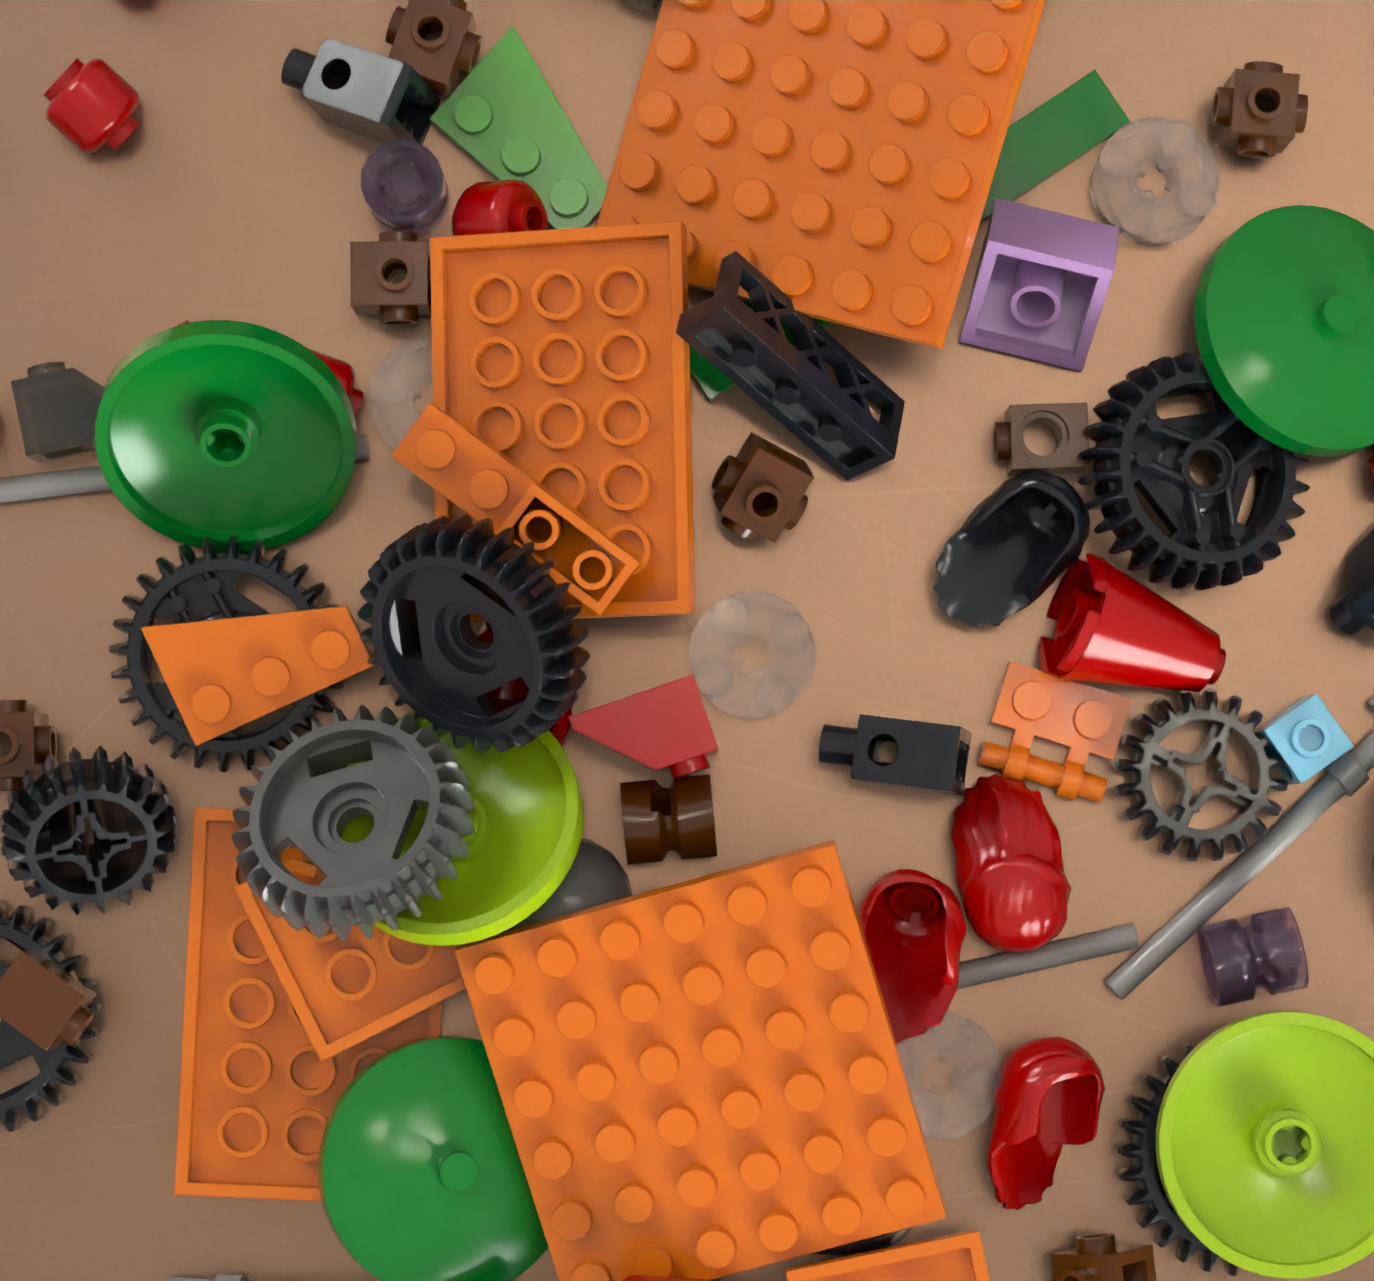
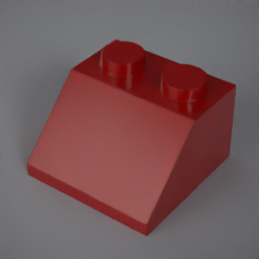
[568,674,718,780]

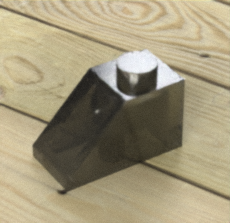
[11,361,105,463]

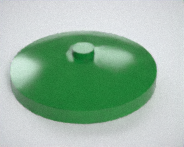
[1194,205,1374,457]
[94,320,357,552]
[318,1036,548,1281]

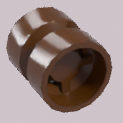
[620,774,717,865]

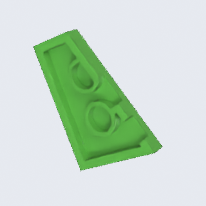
[429,25,608,230]

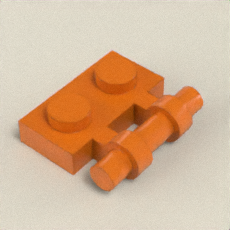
[978,661,1132,803]

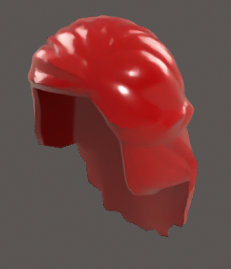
[951,774,1072,952]
[858,869,967,1045]
[986,1036,1105,1210]

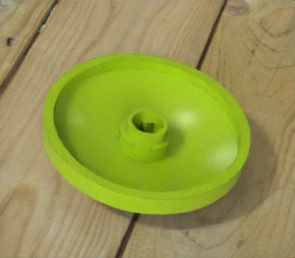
[342,711,584,946]
[1155,1011,1374,1279]

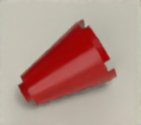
[1039,553,1226,693]

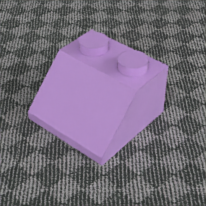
[960,198,1120,371]

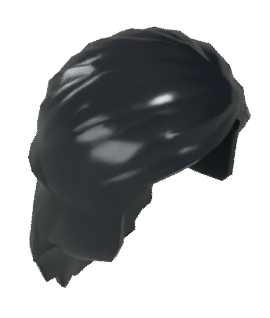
[933,471,1090,628]

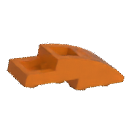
[391,403,640,615]

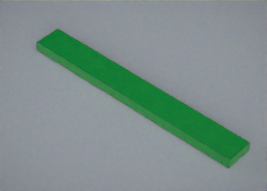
[689,70,1130,402]

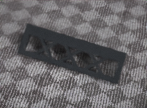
[676,251,905,480]

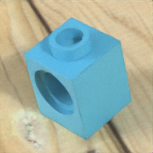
[1253,693,1354,785]

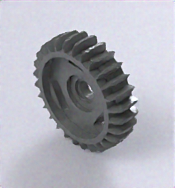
[231,704,475,942]

